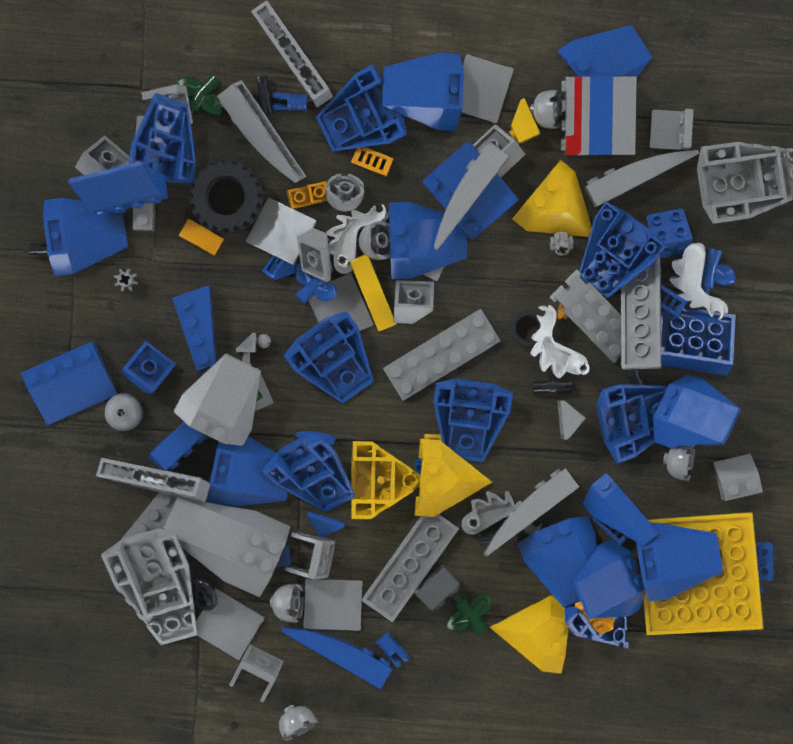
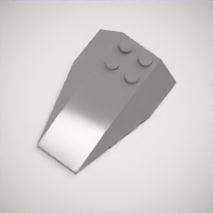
[697,142,793,224]
[163,497,290,597]
[101,528,197,645]

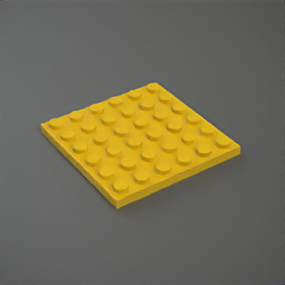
[640,512,764,635]

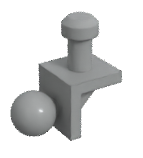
[236,333,271,366]

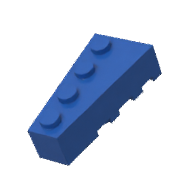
[172,285,217,371]

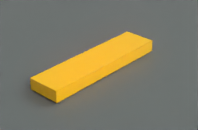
[350,254,396,331]

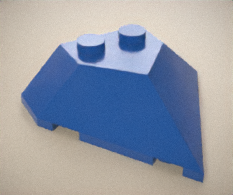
[565,601,629,649]

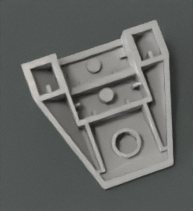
[174,354,261,446]

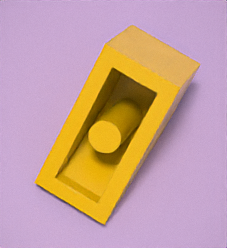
[509,98,540,145]

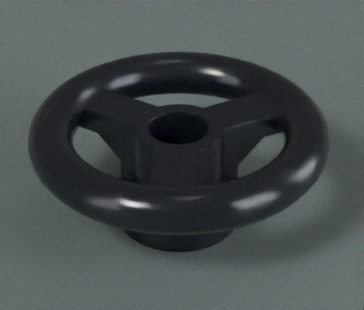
[191,578,217,611]

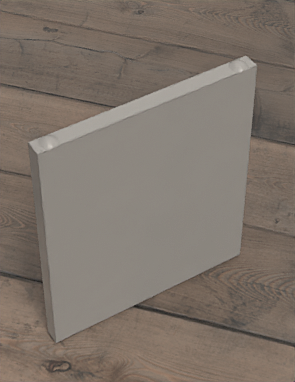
[461,54,514,124]
[246,197,317,265]
[309,273,374,331]
[303,579,363,631]
[196,588,265,660]

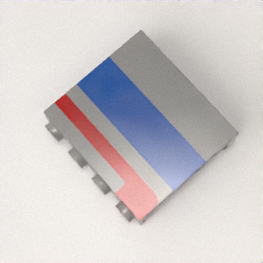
[561,76,637,155]

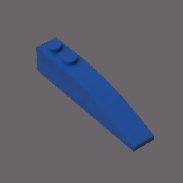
[281,625,392,689]

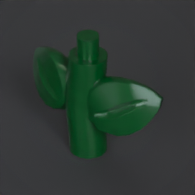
[177,74,223,116]
[445,593,491,636]

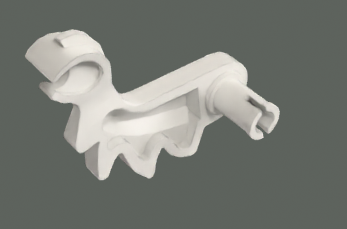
[326,204,389,274]
[669,243,728,320]
[531,305,589,378]

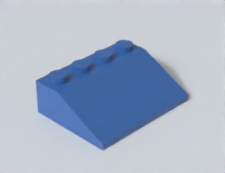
[422,141,519,240]
[69,161,168,217]
[661,305,736,376]
[21,342,118,425]

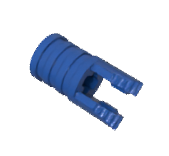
[273,92,308,112]
[376,631,410,668]

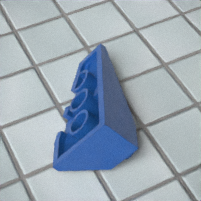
[582,473,659,546]

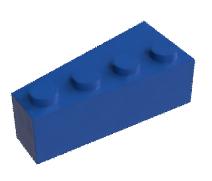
[148,422,207,471]

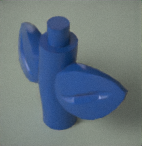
[701,249,736,295]
[295,262,337,304]

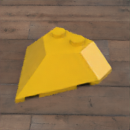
[512,160,592,238]
[415,439,492,517]
[351,441,421,519]
[490,595,568,674]

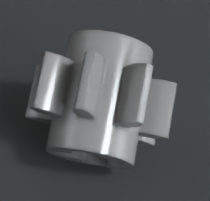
[550,232,574,255]
[114,268,138,292]

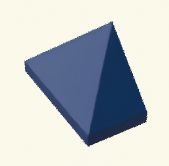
[262,255,297,280]
[307,511,345,537]

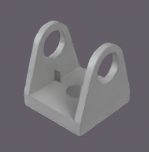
[284,532,336,580]
[229,644,284,703]

